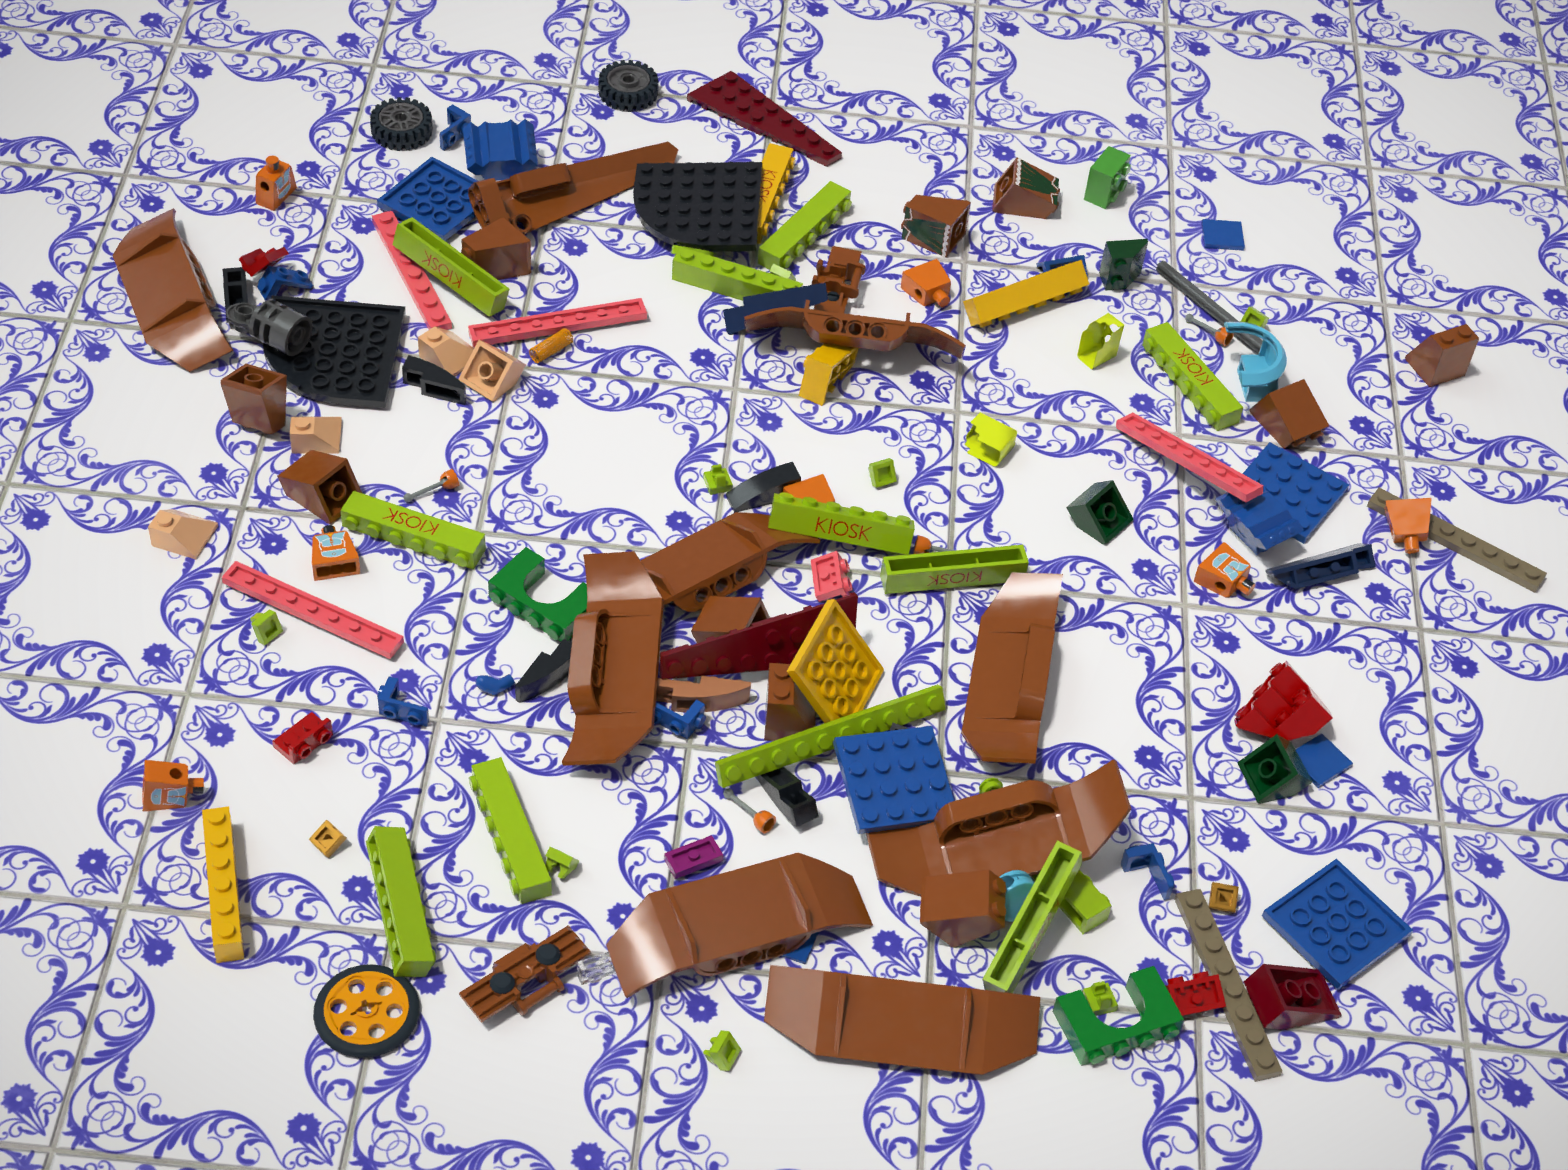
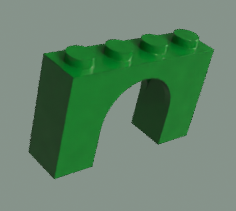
[488,547,587,642]
[1052,966,1184,1066]

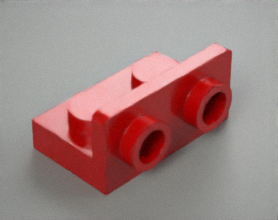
[239,247,289,277]
[272,712,333,765]
[1165,971,1226,1016]

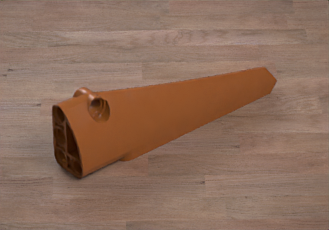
[468,141,679,235]

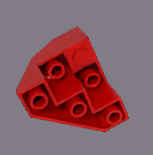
[1234,660,1333,740]

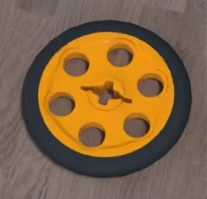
[313,964,420,1058]

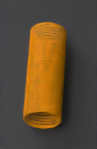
[529,328,573,363]

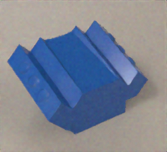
[463,119,538,181]
[1215,481,1304,555]

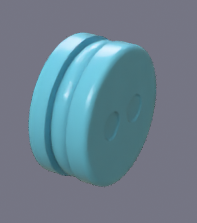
[1000,870,1035,922]

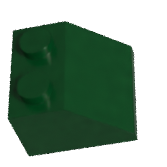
[1099,239,1148,291]
[1066,480,1134,545]
[1237,734,1313,804]

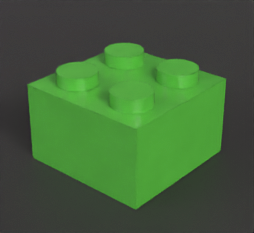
[1084,146,1131,209]

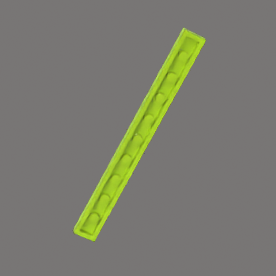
[714,684,946,788]

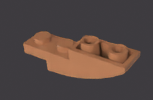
[656,676,751,713]

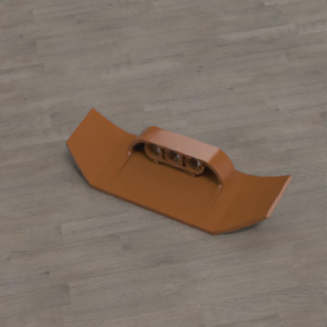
[112,208,234,372]
[744,300,966,359]
[641,512,821,612]
[561,551,664,766]
[961,572,1063,764]
[866,759,1131,897]
[606,852,873,998]
[764,965,1041,1075]

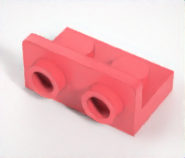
[811,551,853,602]

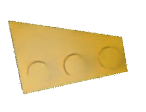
[798,344,859,406]

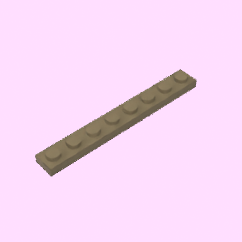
[1367,487,1547,593]
[1174,889,1282,1082]

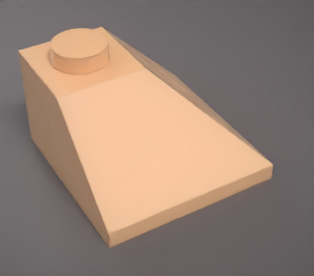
[418,326,474,376]
[459,340,526,402]
[290,416,342,454]
[148,509,218,560]

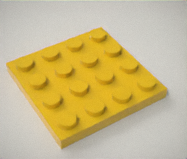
[787,599,884,723]

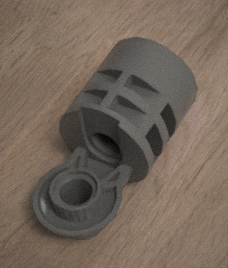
[226,298,313,356]

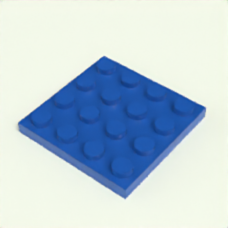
[377,157,478,241]
[1226,442,1349,544]
[833,726,954,834]
[1262,858,1413,990]

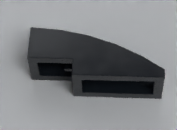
[222,267,248,323]
[402,355,466,405]
[726,461,801,513]
[515,639,572,703]
[756,767,819,827]

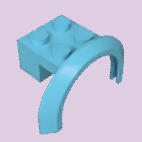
[1224,322,1287,402]

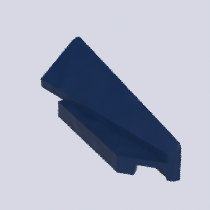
[723,283,828,334]
[1265,543,1376,589]

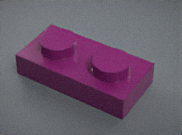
[664,835,723,879]

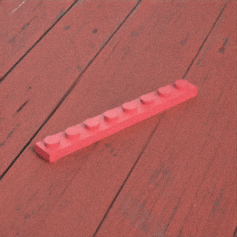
[372,211,452,330]
[468,298,647,347]
[1116,412,1263,502]
[222,561,404,659]

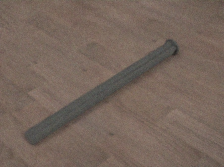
[1156,261,1263,354]

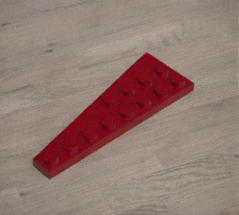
[687,71,842,167]
[660,592,858,680]

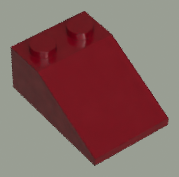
[1243,964,1342,1030]

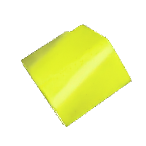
[1077,313,1124,369]
[965,412,1017,467]

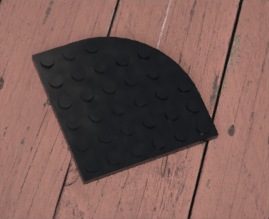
[633,161,763,252]
[262,295,406,408]

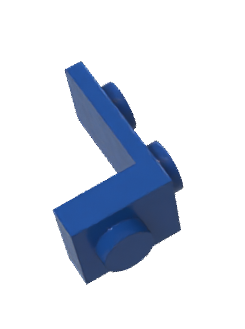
[439,104,471,150]
[257,266,313,300]
[377,676,429,727]
[654,699,706,739]
[1120,843,1175,900]

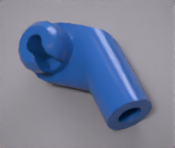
[475,674,515,695]

